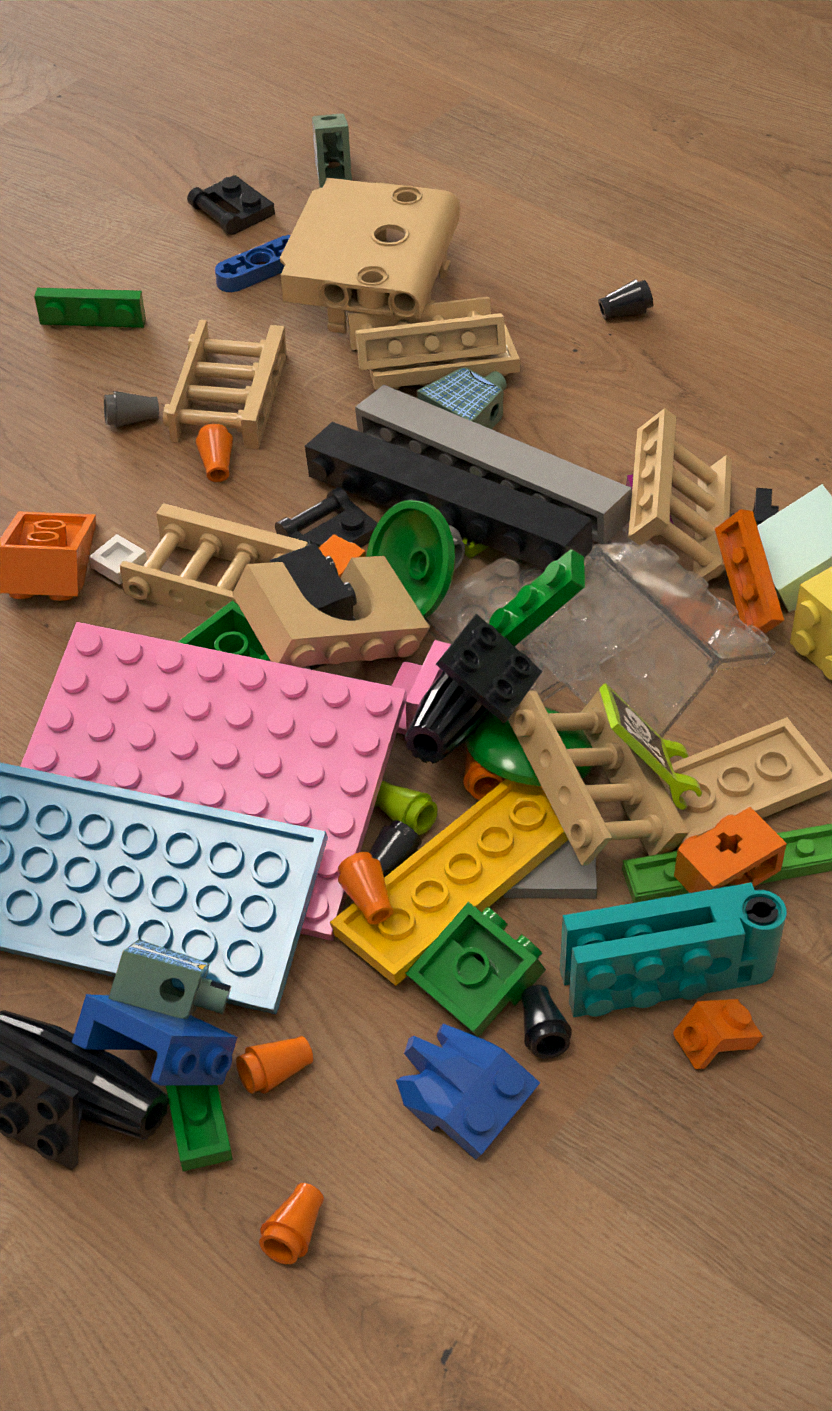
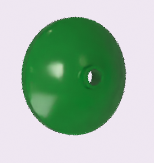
[366,500,456,619]
[465,706,593,786]

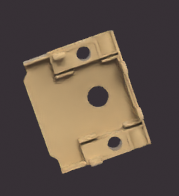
[280,178,460,334]

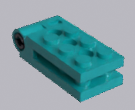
[559,882,787,1017]

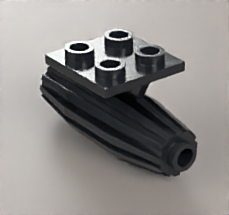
[405,613,543,764]
[0,1010,169,1170]

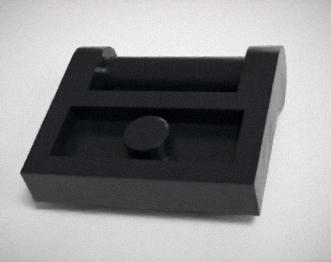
[187,175,275,235]
[275,487,377,548]

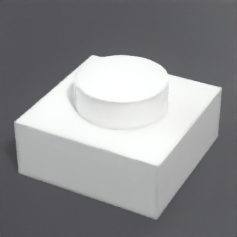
[89,534,147,585]

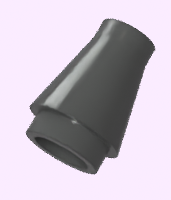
[104,391,159,428]

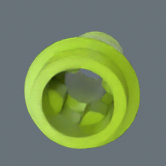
[375,781,438,835]

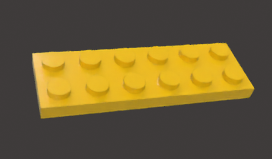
[330,779,568,986]

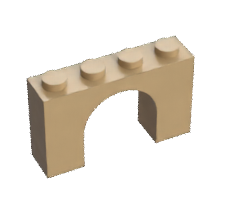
[232,556,430,668]

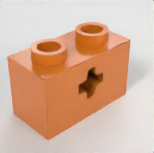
[674,807,787,893]

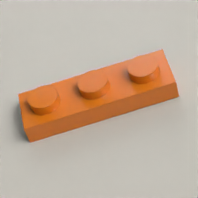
[714,509,784,639]

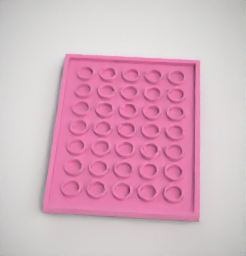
[20,622,407,941]

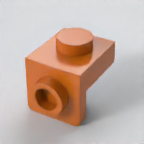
[673,999,763,1069]

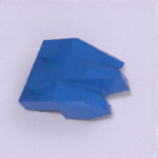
[396,1024,540,1160]

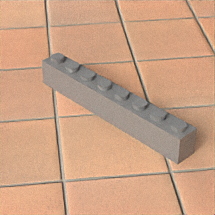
[355,385,632,545]

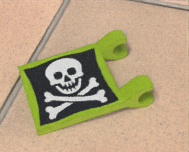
[599,683,702,810]

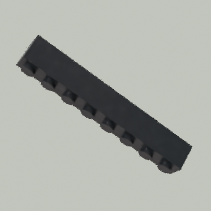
[305,422,592,569]

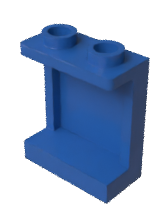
[72,994,238,1086]

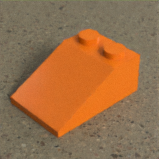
[0,511,96,601]

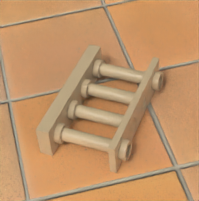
[347,297,506,370]
[163,320,287,449]
[628,408,732,588]
[120,503,308,618]
[508,690,689,866]

